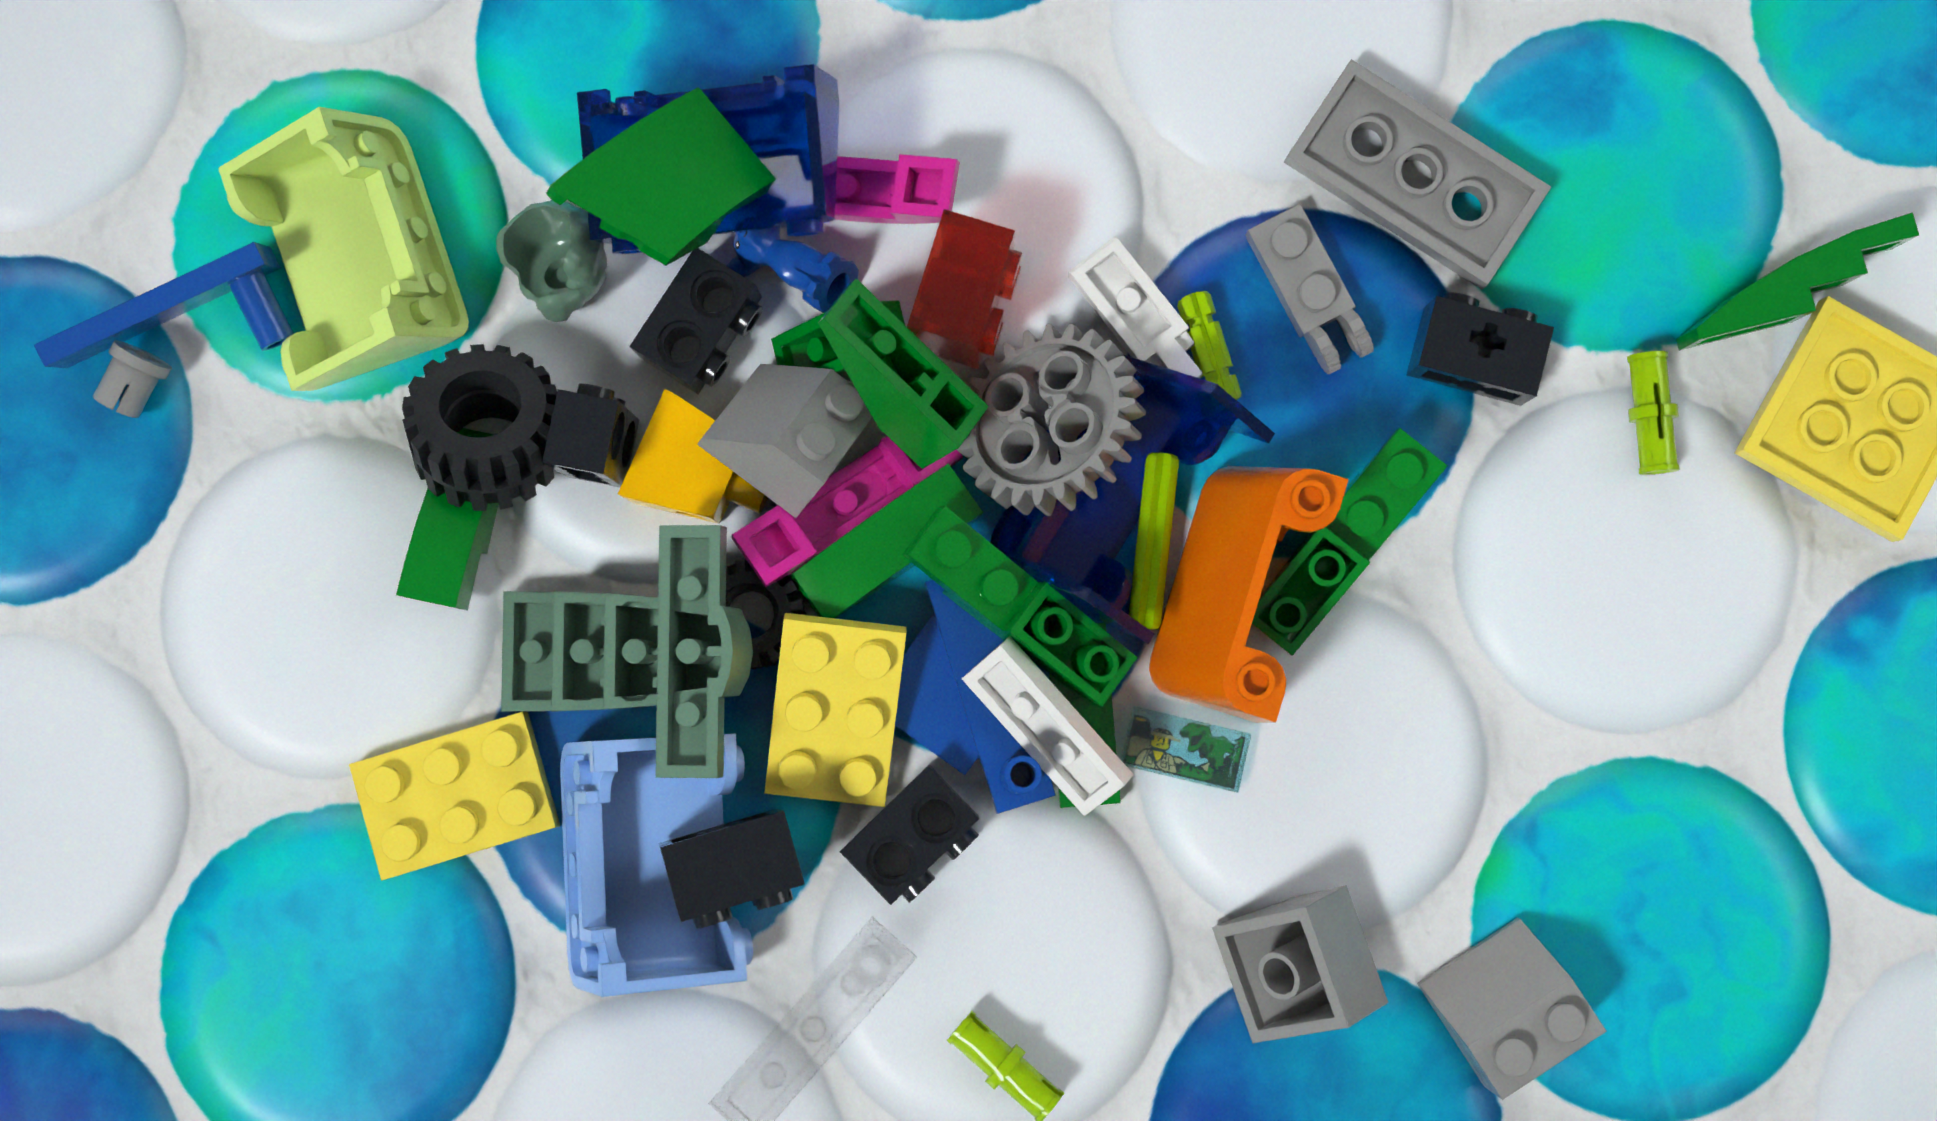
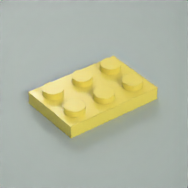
[764,613,907,807]
[349,711,560,881]

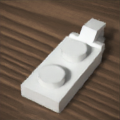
[1068,236,1203,394]

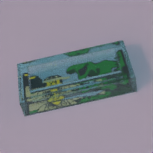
[1120,706,1251,793]

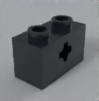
[1406,292,1554,406]

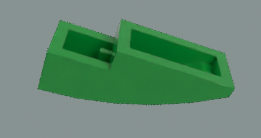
[396,428,499,611]
[790,463,983,619]

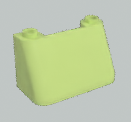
[218,107,469,391]

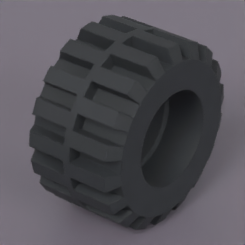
[402,344,557,511]

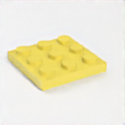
[1734,296,1937,542]

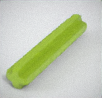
[1128,452,1179,630]

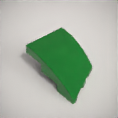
[546,87,776,266]

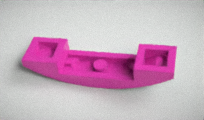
[746,142,960,224]
[731,436,963,587]

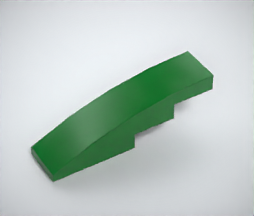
[1676,212,1919,351]

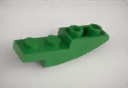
[1252,427,1448,656]
[902,506,1138,706]

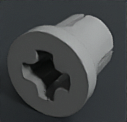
[93,340,172,418]

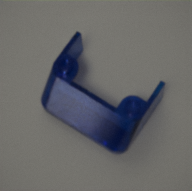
[990,355,1275,644]

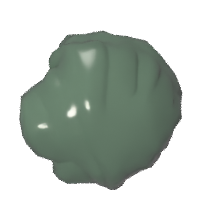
[496,200,607,322]

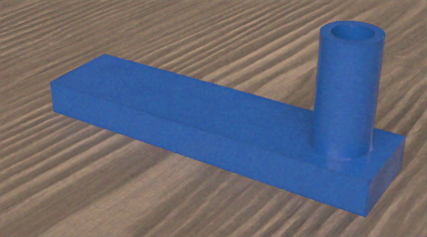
[34,242,294,368]
[925,580,1056,814]

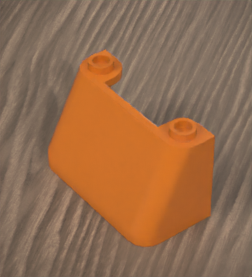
[1149,466,1349,723]

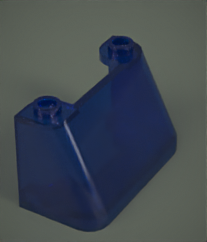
[577,64,840,254]

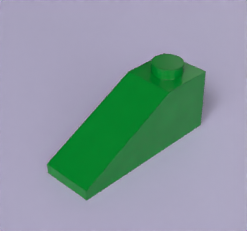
[818,278,989,469]

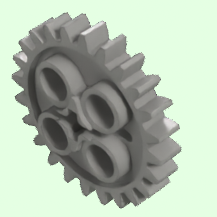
[957,324,1146,516]

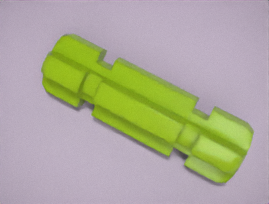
[1177,291,1241,408]

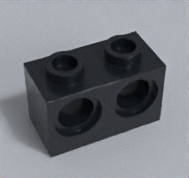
[629,248,763,394]
[542,383,640,487]
[839,764,979,905]

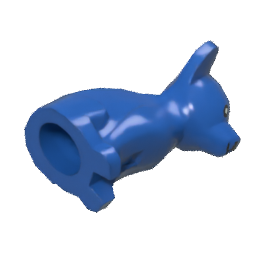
[727,208,859,313]

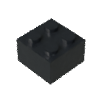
[658,809,805,929]

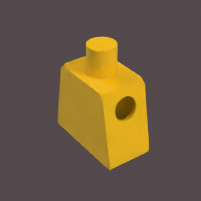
[618,389,768,524]

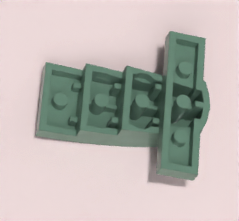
[501,525,753,778]

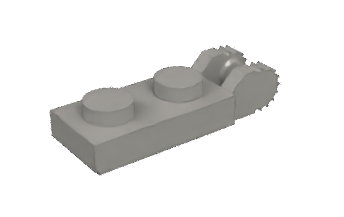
[1245,204,1374,374]

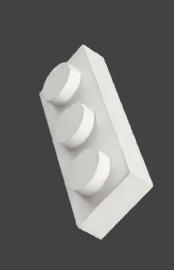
[962,636,1134,816]

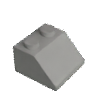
[697,364,872,518]
[1212,885,1388,1043]
[1417,918,1607,1100]

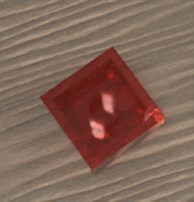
[907,209,1023,369]

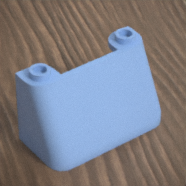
[560,733,753,997]

